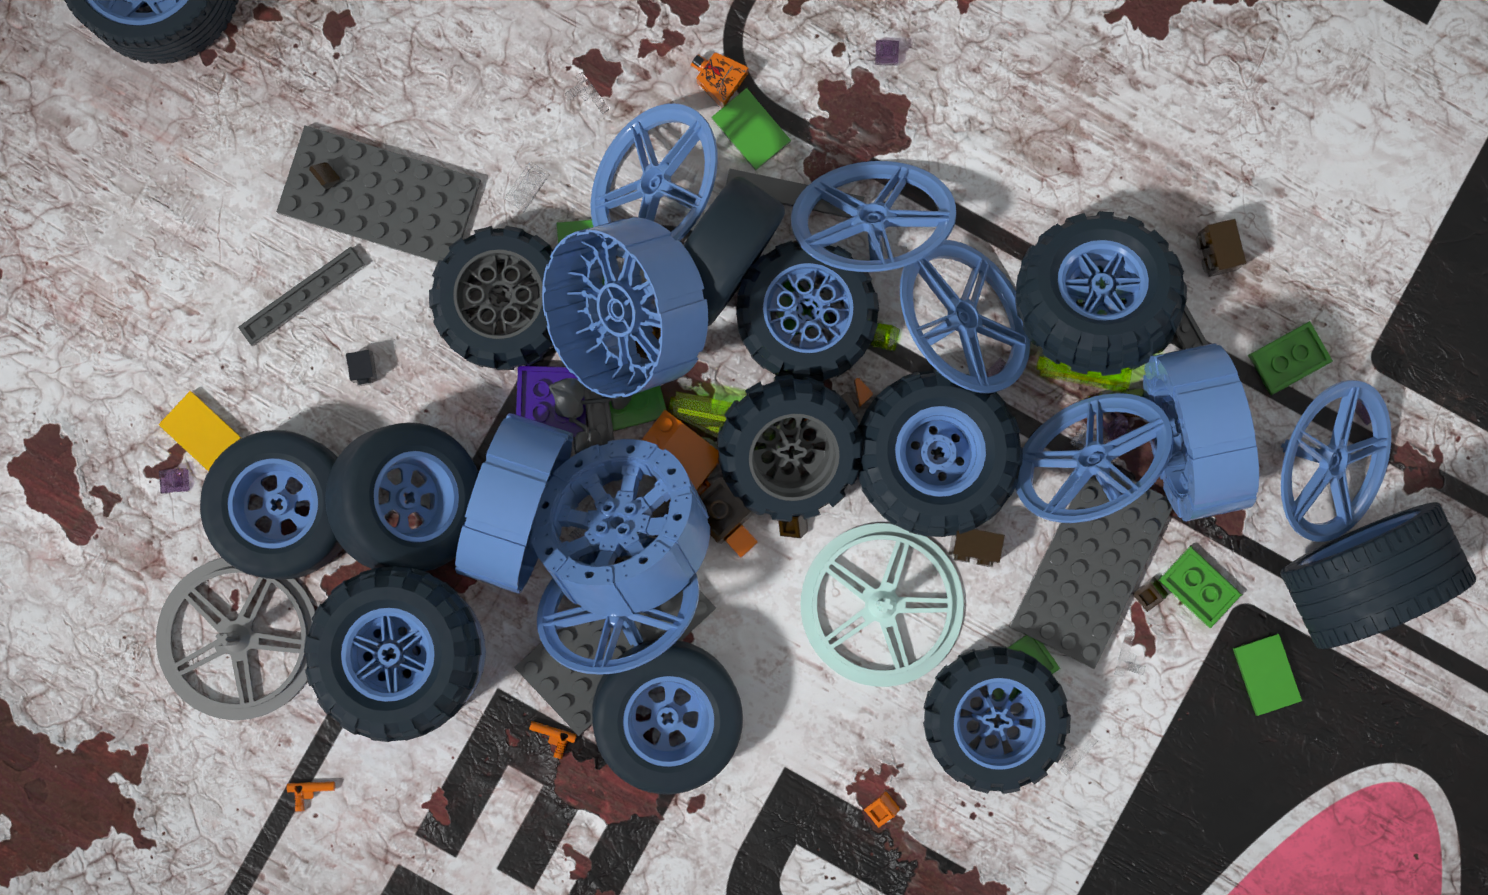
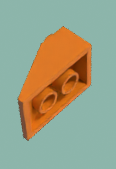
[642,410,719,491]

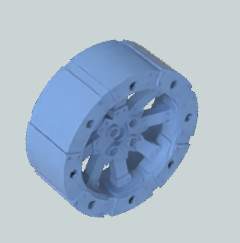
[542,217,708,398]
[1143,343,1259,521]
[455,413,573,594]
[531,439,710,617]

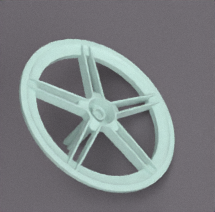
[801,523,964,687]

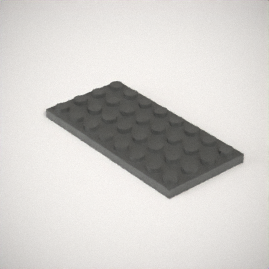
[276,125,481,263]
[1009,471,1172,669]
[514,558,716,736]

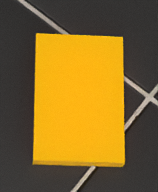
[158,391,242,471]

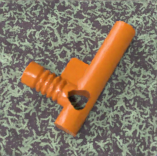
[529,721,577,759]
[287,781,335,812]

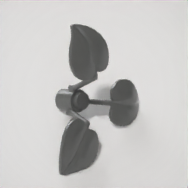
[549,378,632,455]

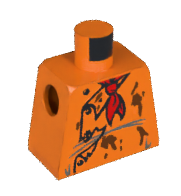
[691,52,748,108]

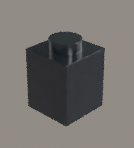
[346,350,377,386]

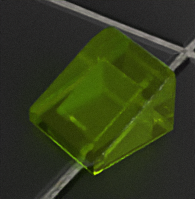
[870,323,900,351]

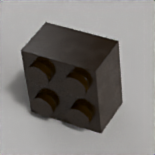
[1196,219,1247,277]
[700,477,754,544]
[948,529,1005,567]

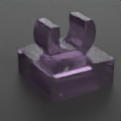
[875,40,899,66]
[1103,412,1131,442]

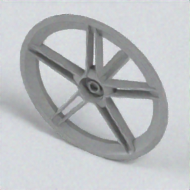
[156,558,315,720]

